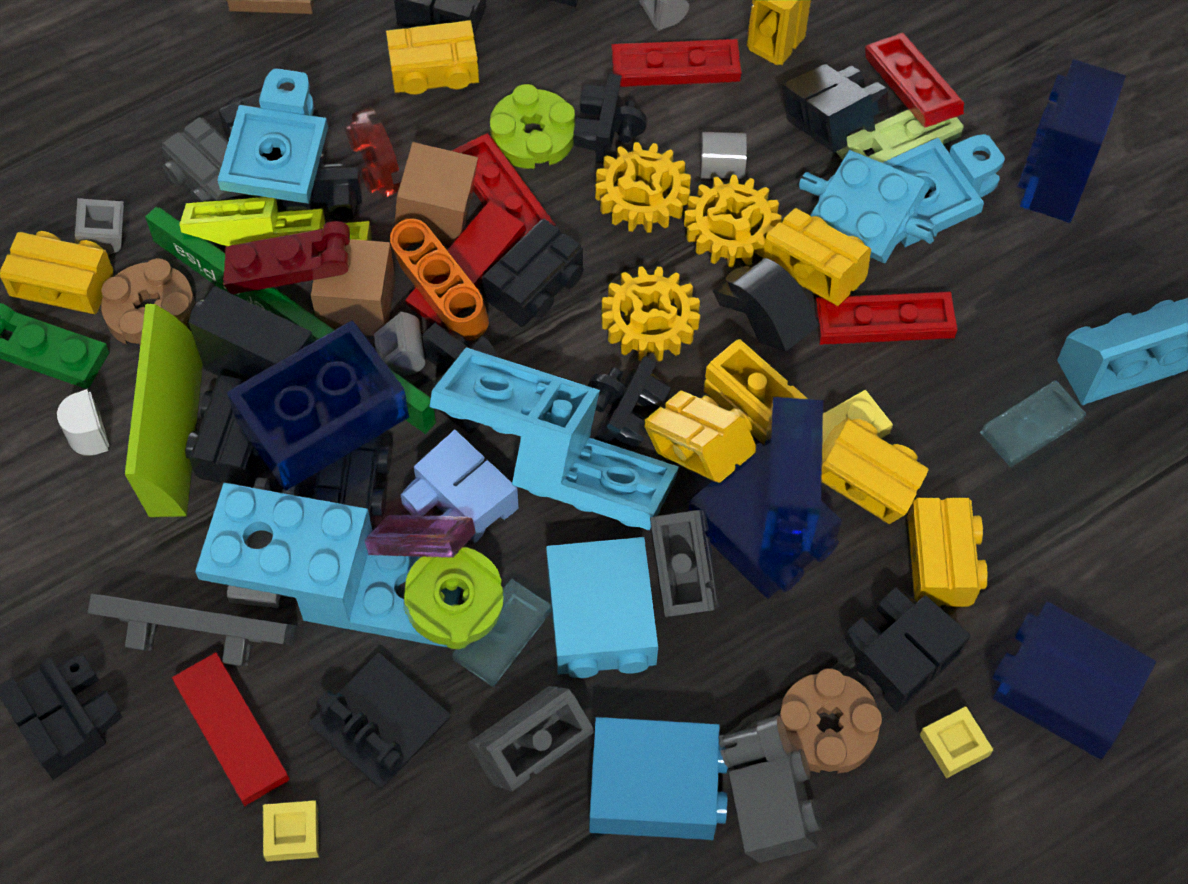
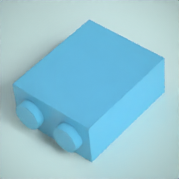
[546,537,658,678]

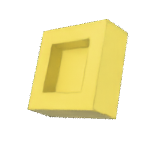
[920,707,993,778]
[263,801,319,862]

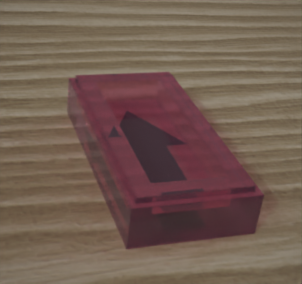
[364,515,476,558]

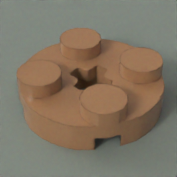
[101,258,196,345]
[779,669,882,774]

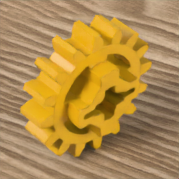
[595,142,691,233]
[684,175,782,267]
[601,266,700,362]

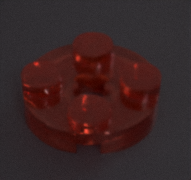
[345,107,401,197]

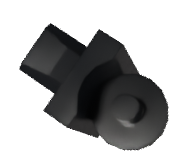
[574,74,647,163]
[281,152,362,220]
[587,356,671,448]

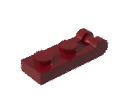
[223,221,350,294]

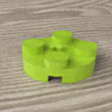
[490,84,575,169]
[403,547,504,650]

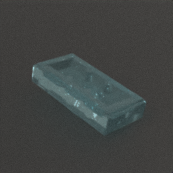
[981,380,1086,467]
[453,579,552,687]

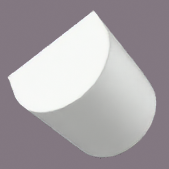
[57,389,110,455]

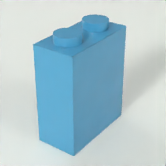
[589,717,728,840]

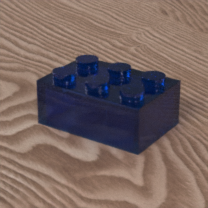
[1018,59,1126,223]
[226,320,409,491]

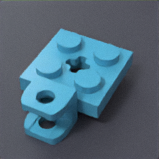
[217,68,328,204]
[883,135,1005,247]

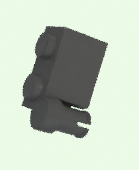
[719,716,822,863]

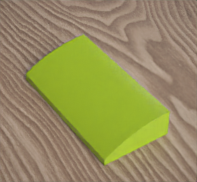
[125,304,203,517]

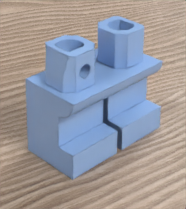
[401,430,519,548]

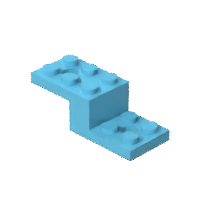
[429,347,679,531]
[195,483,461,647]

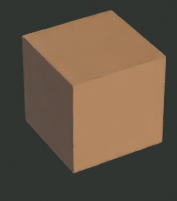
[395,142,478,247]
[311,239,396,336]

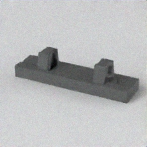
[87,594,297,666]

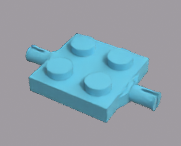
[799,150,938,264]

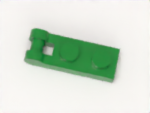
[0,303,110,390]

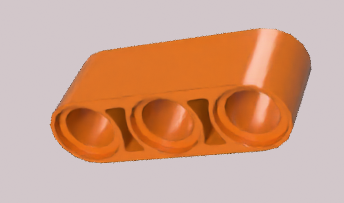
[390,219,489,341]

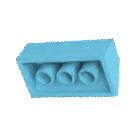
[1057,298,1188,405]

